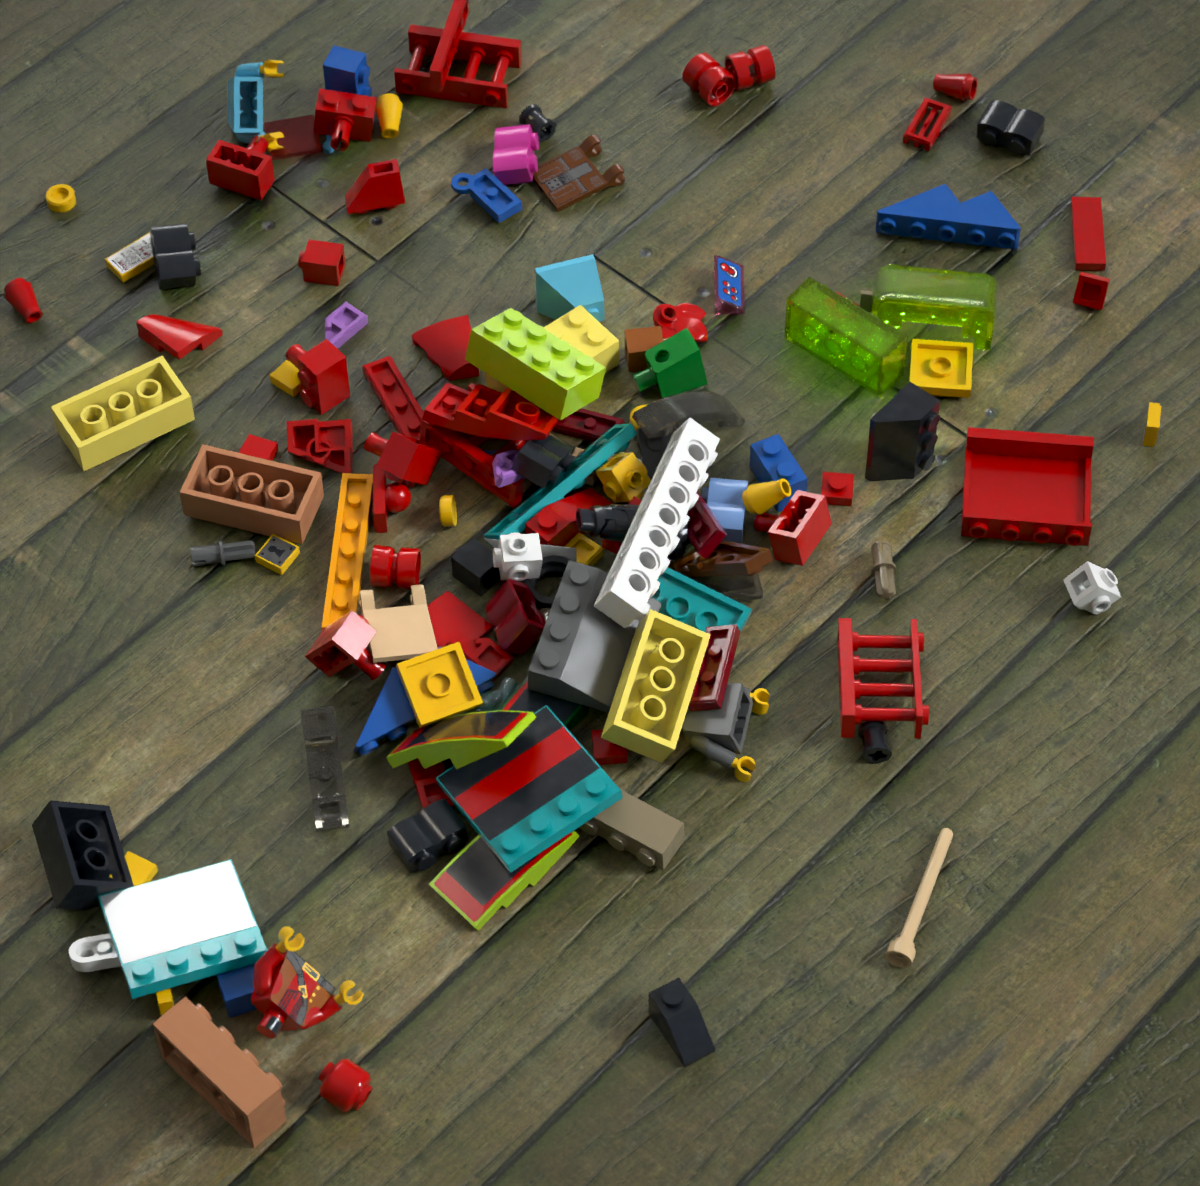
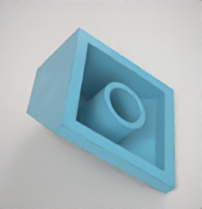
[535,254,605,322]

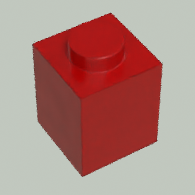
[298,239,346,286]

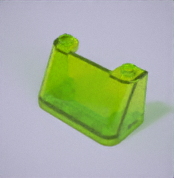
[869,264,997,350]

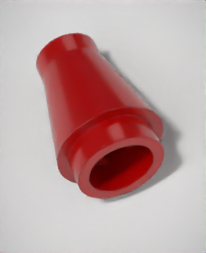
[933,73,978,102]
[4,278,43,323]

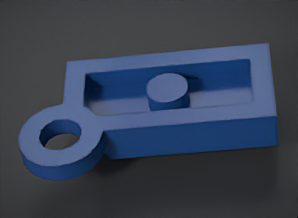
[451,168,522,223]

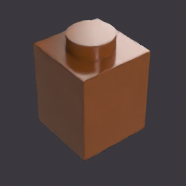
[624,326,668,373]

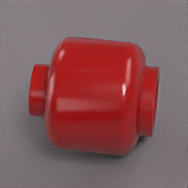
[318,1058,373,1112]

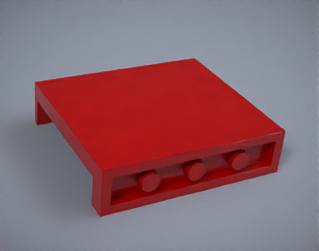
[961,427,1094,546]

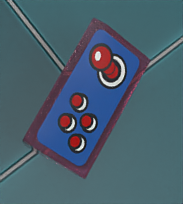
[714,255,745,314]

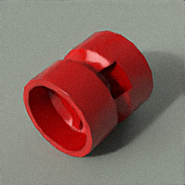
[724,45,776,91]
[682,53,736,106]
[370,545,421,590]

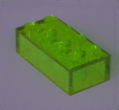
[784,277,907,397]

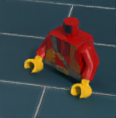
[251,926,363,1039]

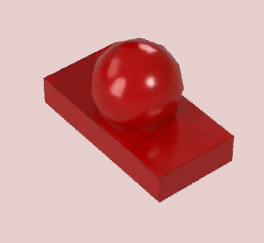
[373,464,412,533]

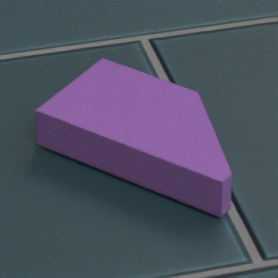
[325,302,368,349]
[492,449,527,488]

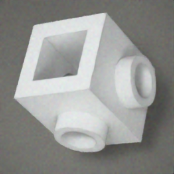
[493,533,543,581]
[1063,561,1121,615]

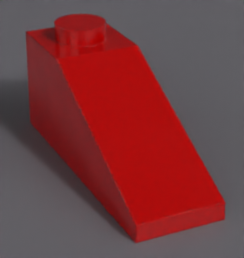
[525,488,613,547]

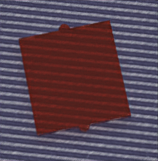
[264,115,322,160]

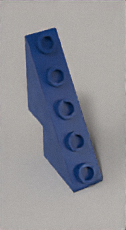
[875,184,1021,249]
[353,646,496,756]

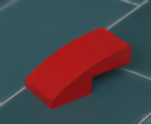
[407,758,455,809]

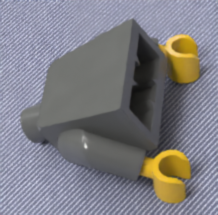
[681,682,769,782]

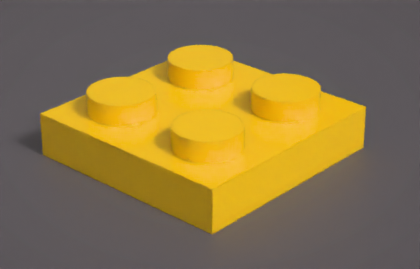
[909,339,973,398]
[396,642,483,728]

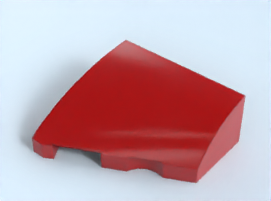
[136,314,223,360]
[412,315,479,381]
[287,419,353,473]

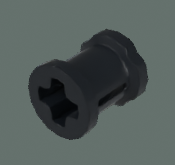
[519,104,556,142]
[857,721,892,764]

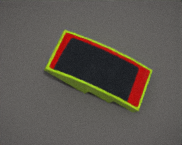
[386,710,536,769]
[429,831,579,931]

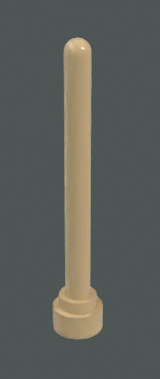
[885,828,953,968]

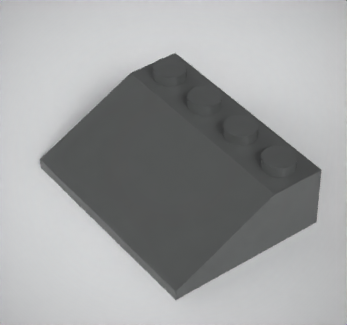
[528,560,661,713]

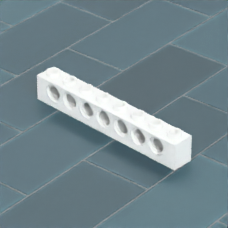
[594,418,720,628]

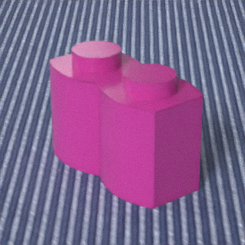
[493,124,539,185]

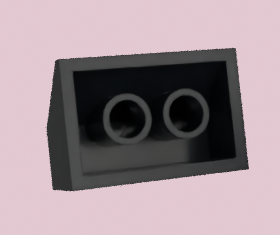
[865,382,940,481]
[32,800,134,910]

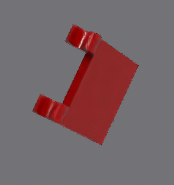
[427,590,493,648]

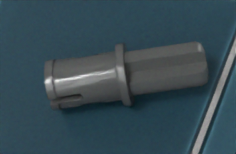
[191,540,256,567]

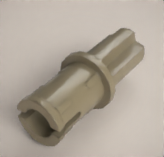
[871,541,897,600]

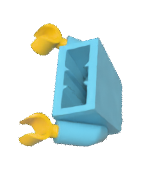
[227,60,284,151]

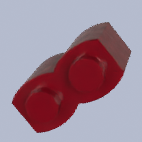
[485,578,546,656]

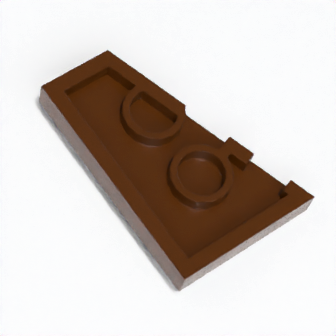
[668,540,774,577]

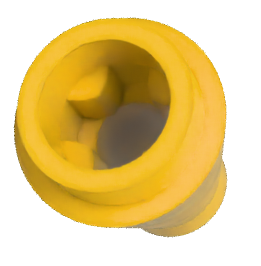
[375,94,403,139]
[742,478,791,514]

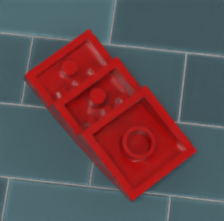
[422,383,559,440]

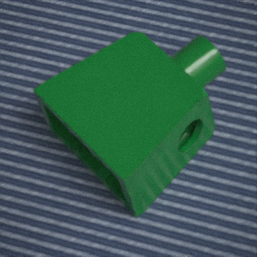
[632,328,708,398]

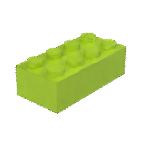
[465,308,606,421]

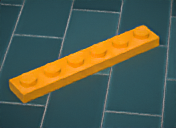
[322,473,373,631]

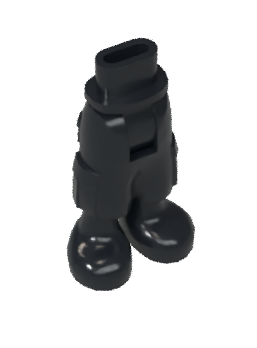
[575,504,688,560]

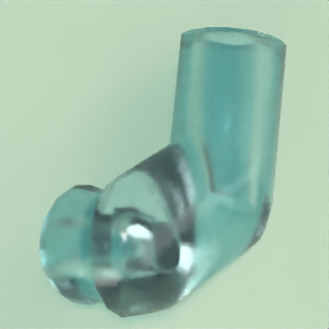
[475,677,518,712]

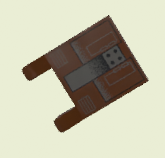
[533,134,625,212]

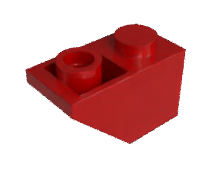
[345,159,406,214]

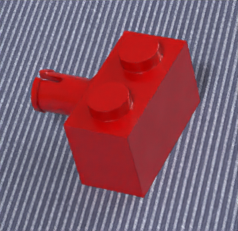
[313,88,377,151]
[206,135,275,200]
[285,339,350,415]
[364,432,443,487]
[754,490,832,566]
[305,611,386,681]

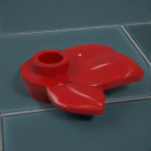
[652,303,708,342]

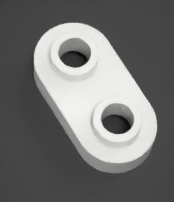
[69,933,121,972]

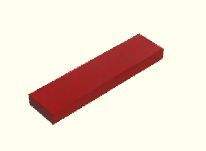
[429,0,469,92]
[362,356,424,440]

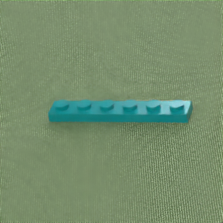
[483,424,637,546]

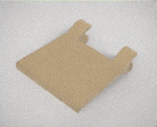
[359,584,438,663]

